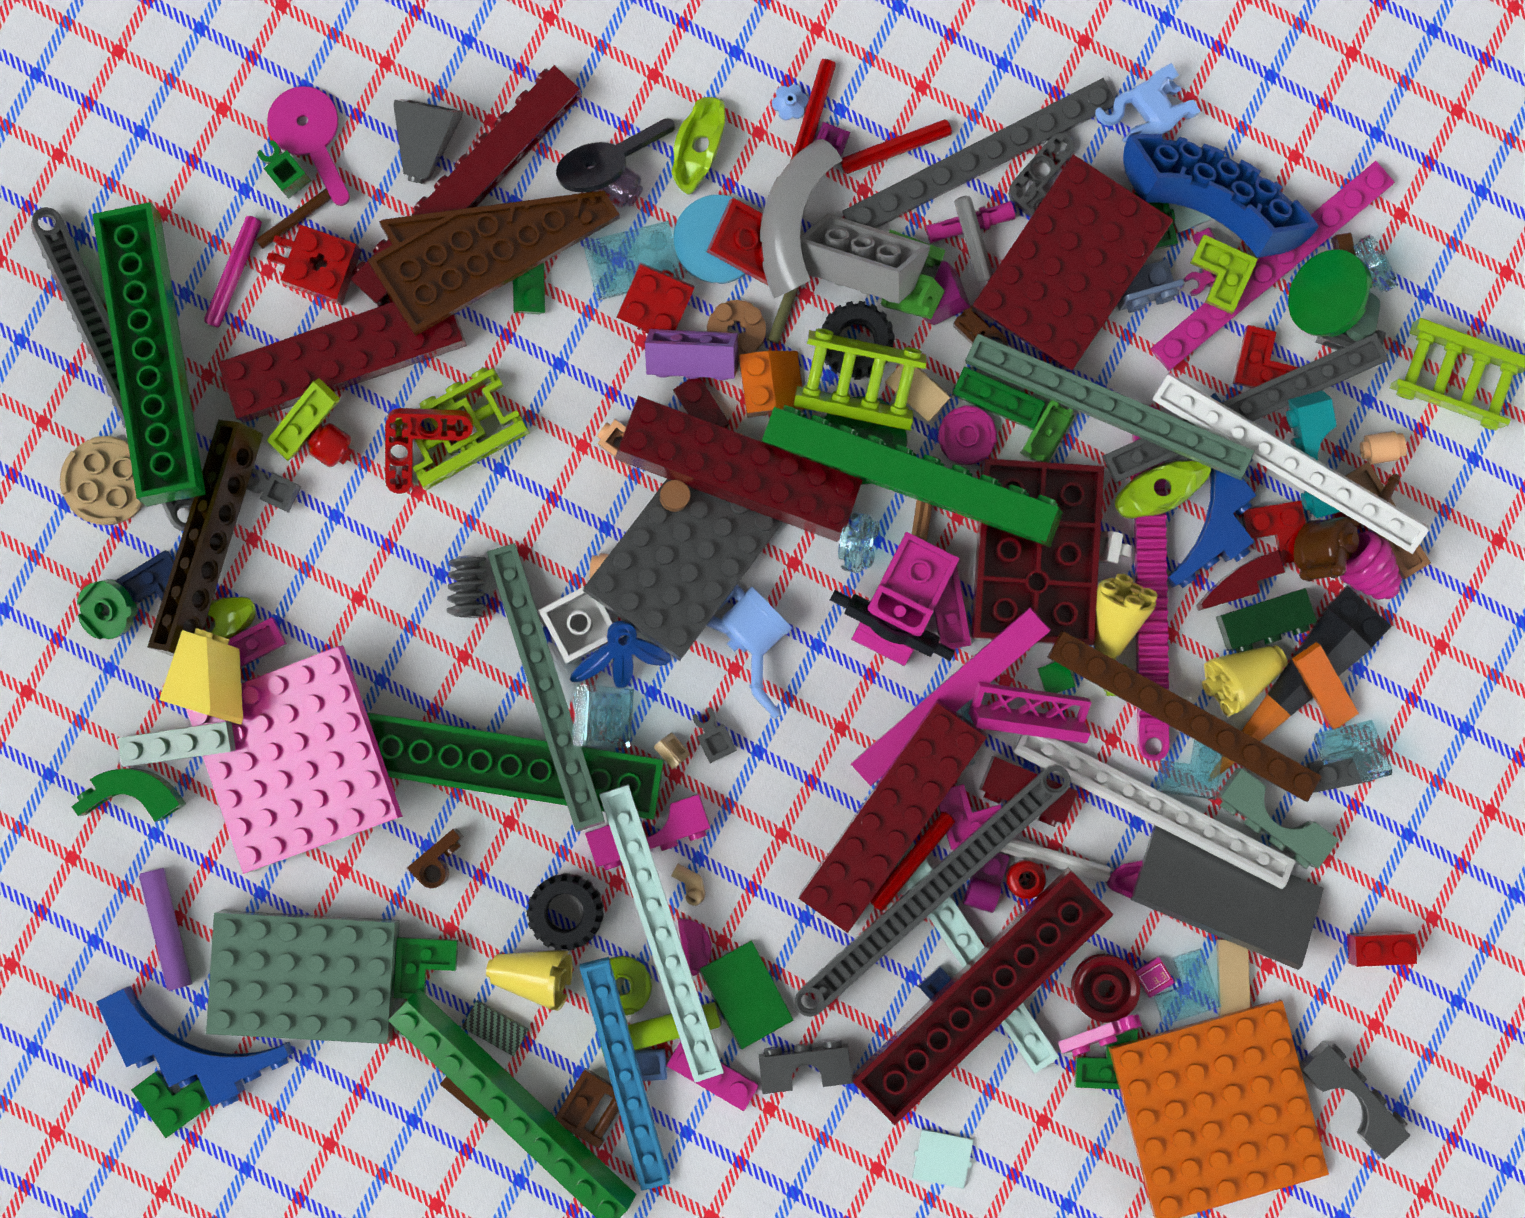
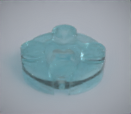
[1354,234,1398,292]
[838,512,879,573]

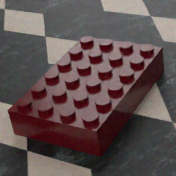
[973,154,1173,373]
[971,458,1104,646]

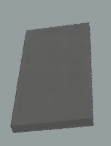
[1130,825,1324,970]

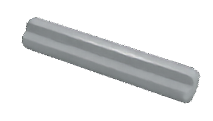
[954,196,993,282]

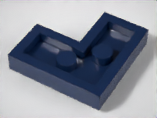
[115,550,174,605]

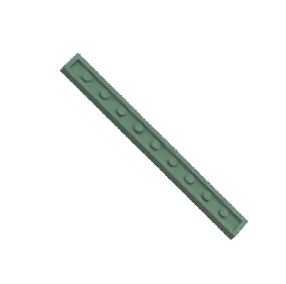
[965,334,1254,481]
[487,543,605,832]

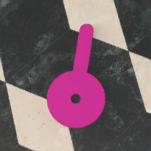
[267,86,350,206]

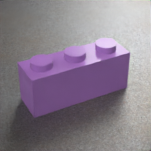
[645,329,739,381]

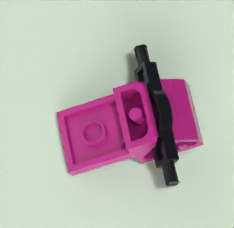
[829,532,960,666]

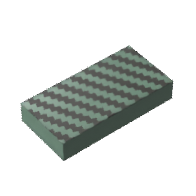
[462,1000,529,1057]

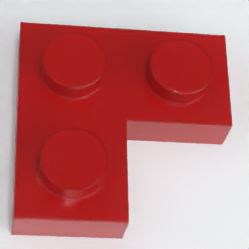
[1232,325,1299,388]
[1241,500,1305,564]

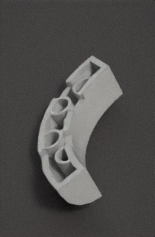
[760,139,843,298]

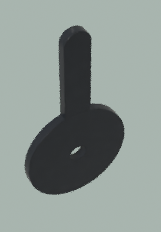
[556,119,675,193]

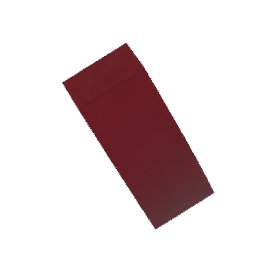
[1196,550,1285,611]

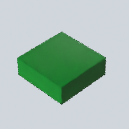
[1037,662,1076,693]

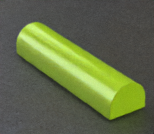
[601,1002,721,1056]

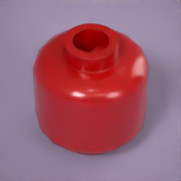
[307,423,353,467]
[1006,860,1046,899]

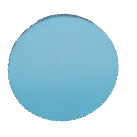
[673,195,745,284]

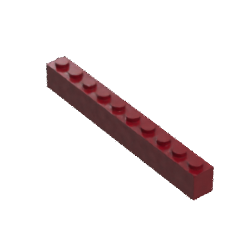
[351,65,582,307]

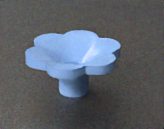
[772,84,809,120]

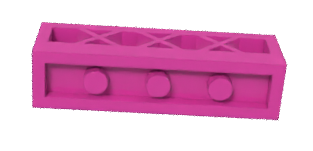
[968,682,1092,743]

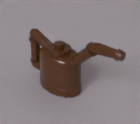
[1293,474,1400,582]

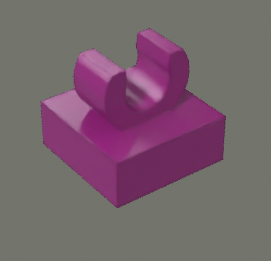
[816,122,851,157]

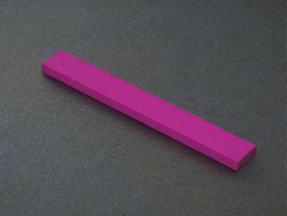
[851,607,1050,786]

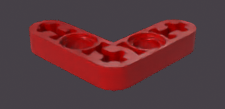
[385,408,473,494]

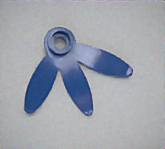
[570,621,671,690]

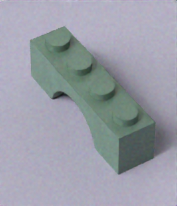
[1216,768,1339,869]

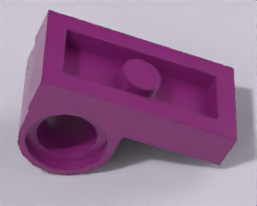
[962,852,1010,913]

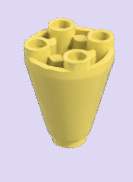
[1094,574,1158,660]
[1202,645,1288,717]

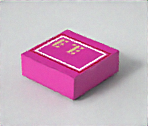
[1134,956,1175,998]

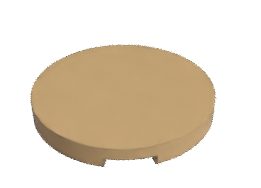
[60,436,144,525]

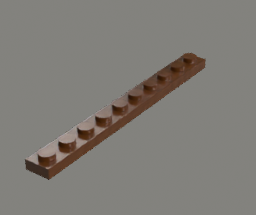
[1047,631,1322,802]

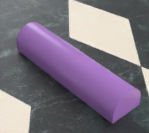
[139,868,193,991]

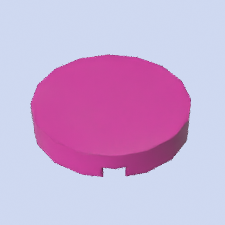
[938,406,997,465]

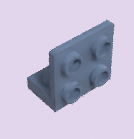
[1117,259,1185,313]

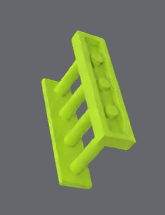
[1390,318,1525,431]
[794,328,927,431]

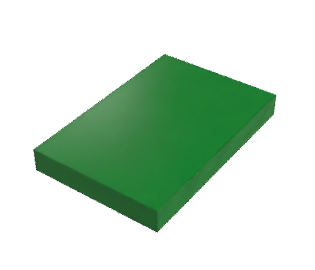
[698,940,793,1049]

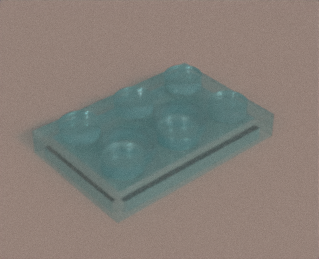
[583,221,683,301]
[572,684,634,748]

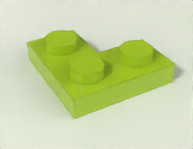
[1190,235,1258,314]

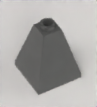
[394,99,463,184]

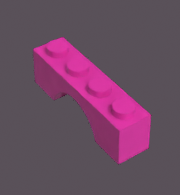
[585,794,711,871]

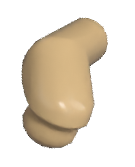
[671,863,705,906]

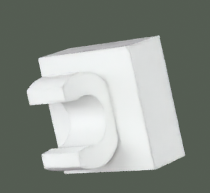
[1099,531,1132,563]

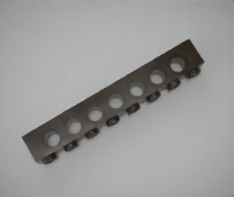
[147,419,263,656]

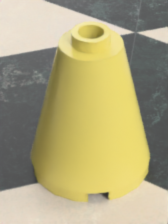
[486,950,573,1011]

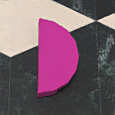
[678,918,712,976]

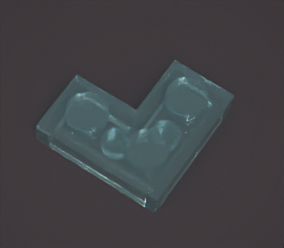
[1314,720,1393,782]
[1156,740,1223,800]
[1154,948,1221,1025]

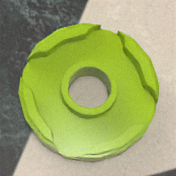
[610,956,652,1016]

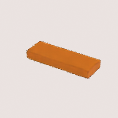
[1292,642,1359,730]

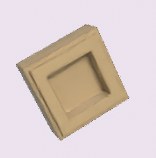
[654,733,690,769]

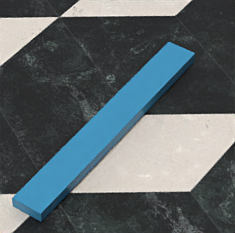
[579,957,670,1191]

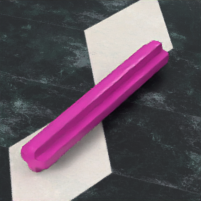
[204,216,262,327]

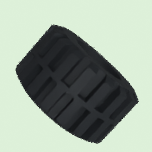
[822,301,895,380]
[527,873,604,951]

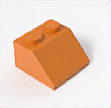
[739,350,806,418]

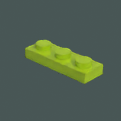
[267,378,340,461]

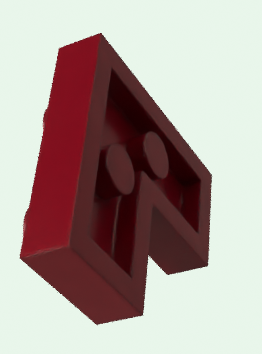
[673,377,730,428]

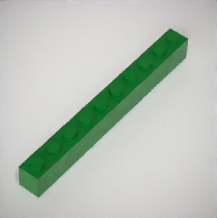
[388,988,636,1218]

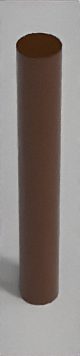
[256,188,331,249]

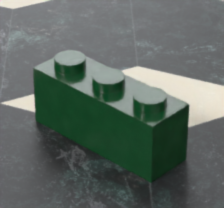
[1216,588,1317,653]

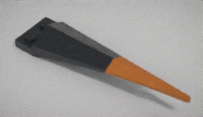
[1208,586,1392,782]

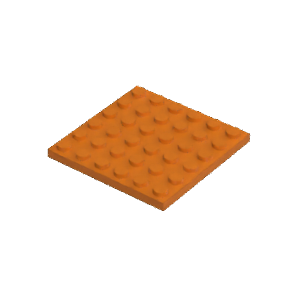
[1108,999,1329,1218]

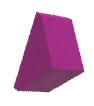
[922,260,971,325]

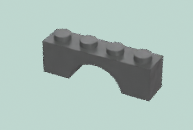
[1299,1041,1411,1160]

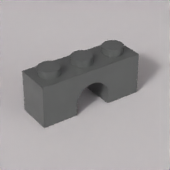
[759,1040,853,1094]

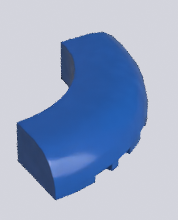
[1123,134,1319,258]

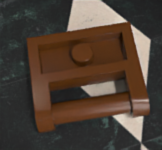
[555,1068,619,1148]

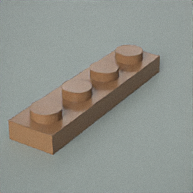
[1345,462,1431,579]

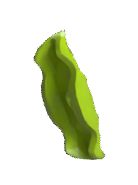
[672,97,725,195]
[1115,460,1211,519]
[207,597,256,639]

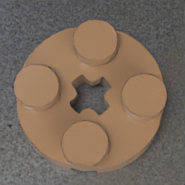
[707,300,766,358]

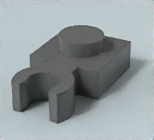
[247,469,302,513]
[693,707,737,763]

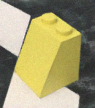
[159,628,243,725]

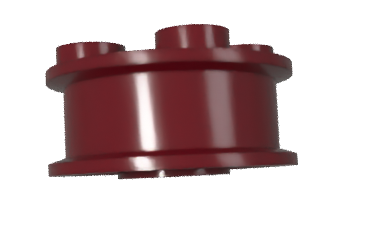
[1071,954,1140,1023]

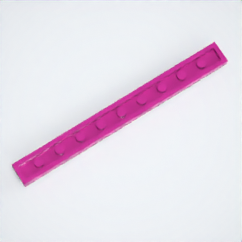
[1150,161,1395,371]

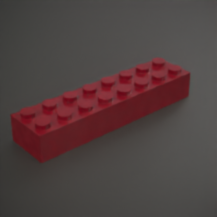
[218,302,467,423]
[615,396,862,542]
[798,699,987,933]

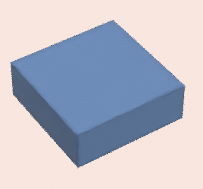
[635,1048,667,1081]

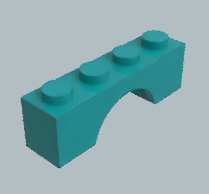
[1286,390,1341,518]

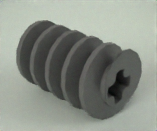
[447,556,486,618]

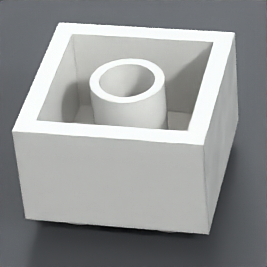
[538,586,614,664]

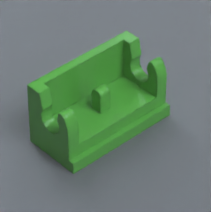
[880,274,945,319]
[1020,400,1074,462]

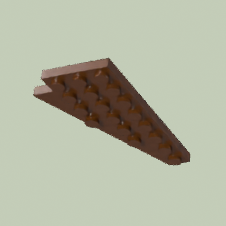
[368,190,620,336]

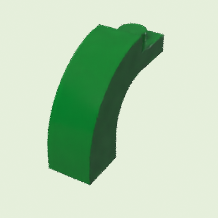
[71,769,186,822]

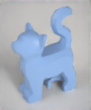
[1095,63,1200,143]

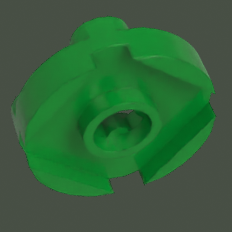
[77,579,138,640]

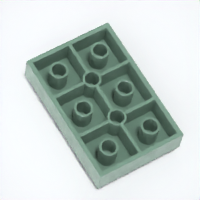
[206,910,400,1044]

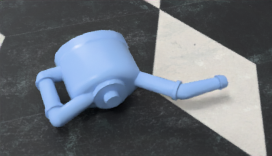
[707,584,793,719]

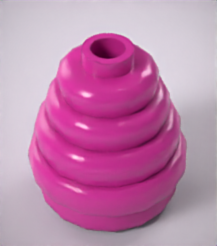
[1339,531,1402,600]

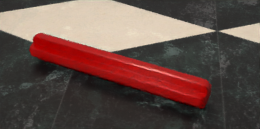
[791,59,836,159]
[840,119,952,174]
[870,812,955,911]

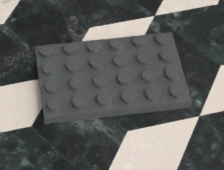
[583,479,783,661]

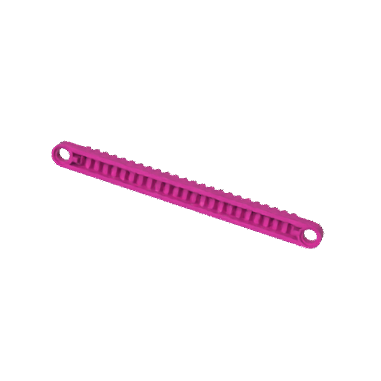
[1132,405,1169,761]

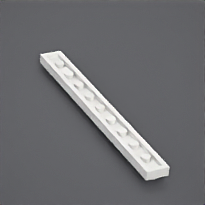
[1152,372,1430,554]
[1013,734,1296,889]

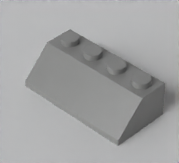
[800,214,930,304]

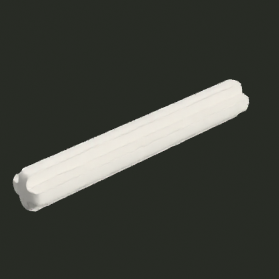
[1000,839,1111,882]

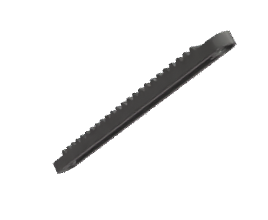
[31,207,194,531]
[795,764,1071,1017]

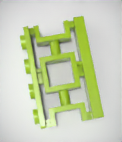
[394,367,530,490]

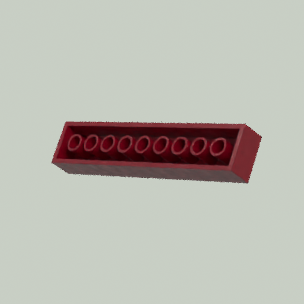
[852,867,1114,1126]

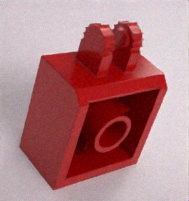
[267,224,362,305]

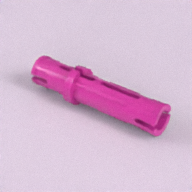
[925,201,1016,244]

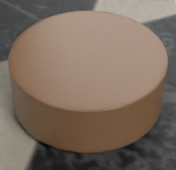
[659,480,690,512]

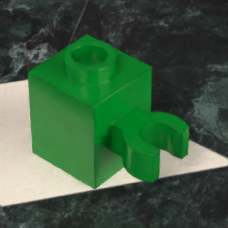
[257,140,311,199]

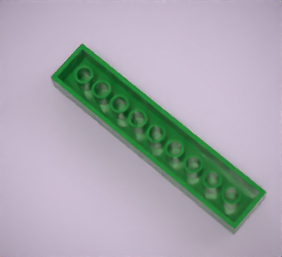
[92,202,206,507]
[762,405,1063,547]
[367,712,665,820]

